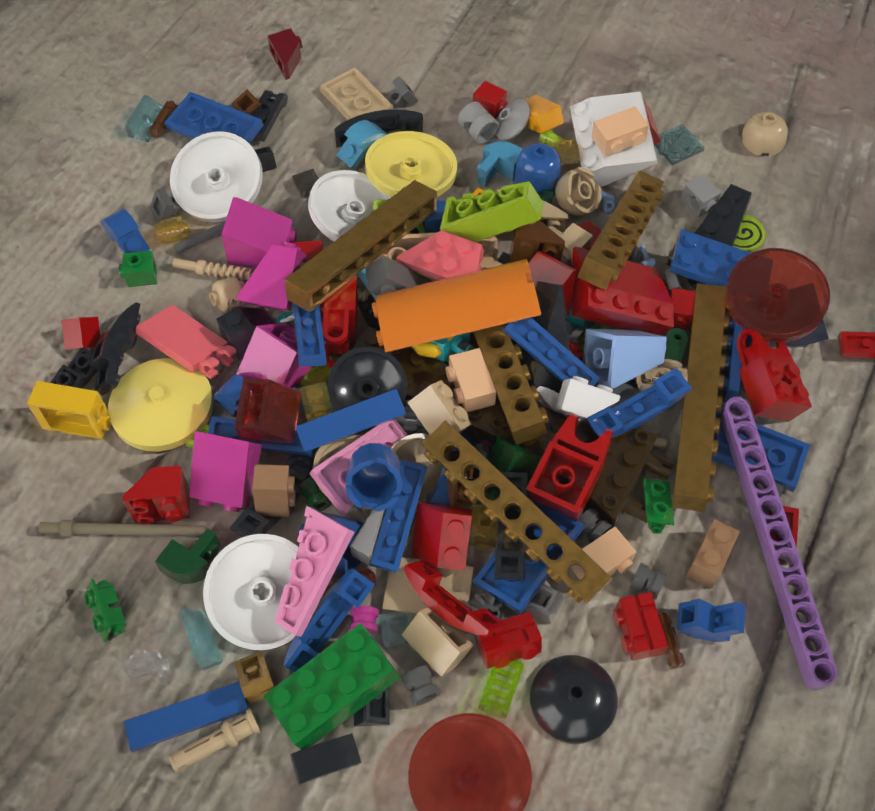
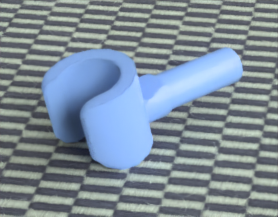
[639,245,655,268]

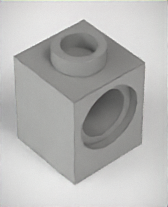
[680,175,721,217]

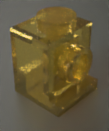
[553,138,580,165]
[299,382,333,422]

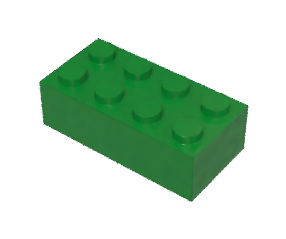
[263,623,401,750]

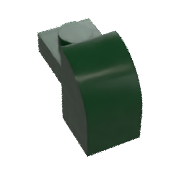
[154,528,220,584]

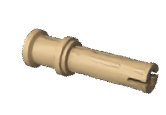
[168,708,262,773]

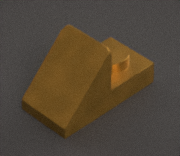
[234,651,274,703]

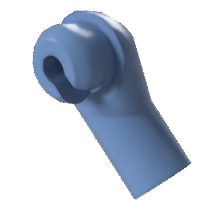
[600,191,617,215]

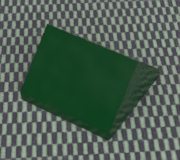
[487,435,543,500]

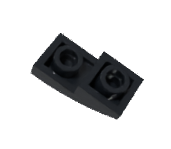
[50,348,98,389]
[290,733,362,785]

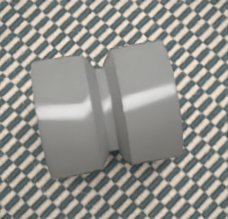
[458,102,499,145]

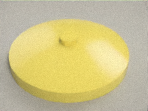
[365,131,457,197]
[108,358,214,451]

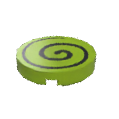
[733,214,766,253]

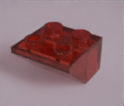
[235,377,301,444]

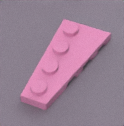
[309,419,408,517]
[275,506,354,637]

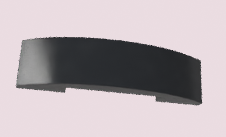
[334,109,423,148]
[230,454,314,537]
[494,472,528,581]

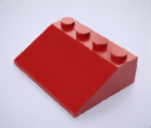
[572,246,674,335]

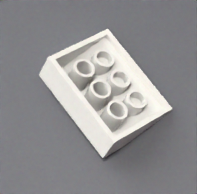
[570,92,658,188]

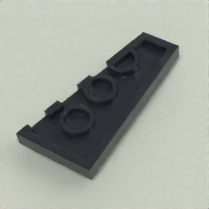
[694,184,752,246]

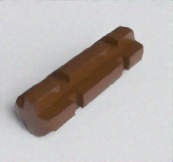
[149,100,178,138]
[659,612,685,669]

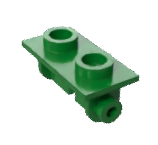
[643,478,674,534]
[84,579,126,642]

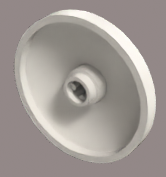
[170,132,263,222]
[308,170,392,241]
[203,534,299,650]

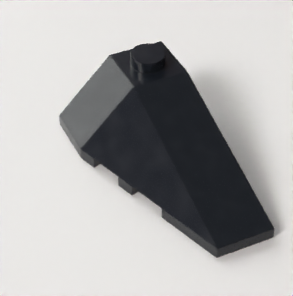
[518,281,570,391]

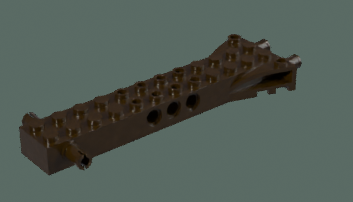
[353,326,674,528]

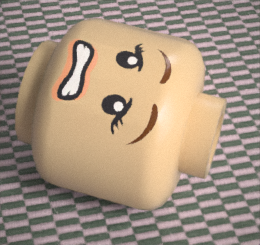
[209,277,245,312]

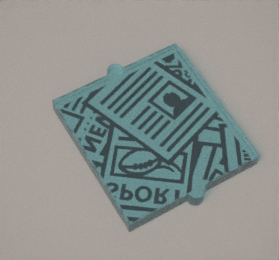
[654,124,704,166]

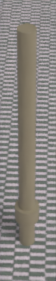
[38,520,207,536]

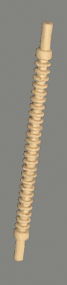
[172,258,371,302]

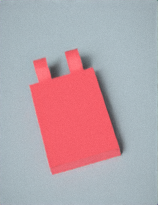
[136,305,237,379]

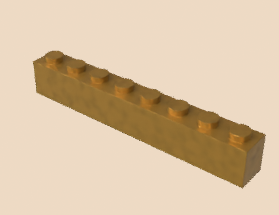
[285,180,437,313]

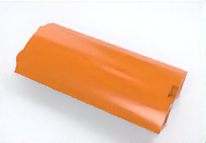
[372,259,541,352]

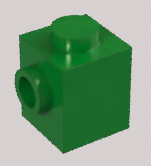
[119,250,157,287]

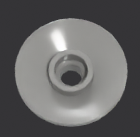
[496,99,530,141]

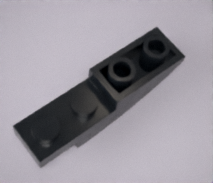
[89,302,141,396]

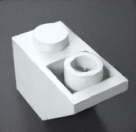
[554,376,620,419]

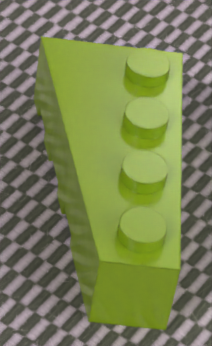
[440,181,543,242]

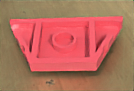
[396,230,484,280]

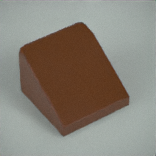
[231,89,261,115]

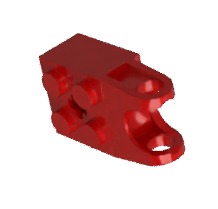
[319,275,358,368]
[737,329,812,422]
[526,413,613,521]

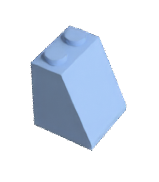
[583,329,667,388]

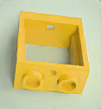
[27,381,111,439]

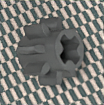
[397,400,423,433]
[466,592,503,619]

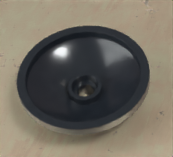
[327,347,407,411]
[530,655,618,744]

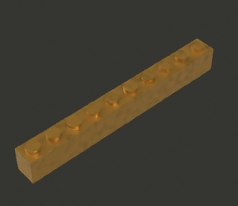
[672,283,731,512]

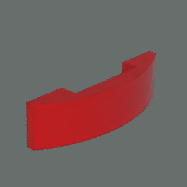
[404,560,506,635]

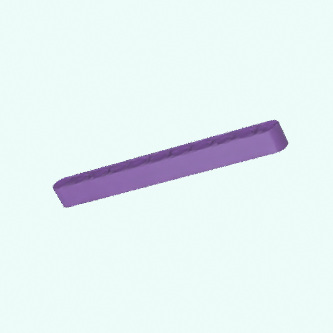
[720,397,837,690]

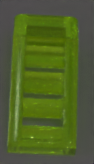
[478,660,525,719]

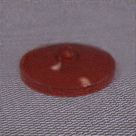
[725,248,830,342]
[408,713,532,811]

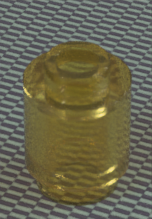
[154,216,191,244]

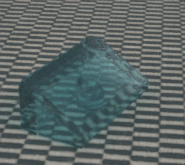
[125,95,164,142]
[180,609,223,671]

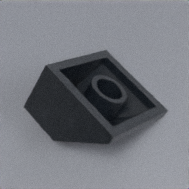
[216,307,274,362]

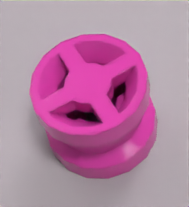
[349,606,379,636]

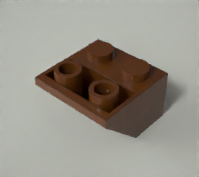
[508,221,565,264]

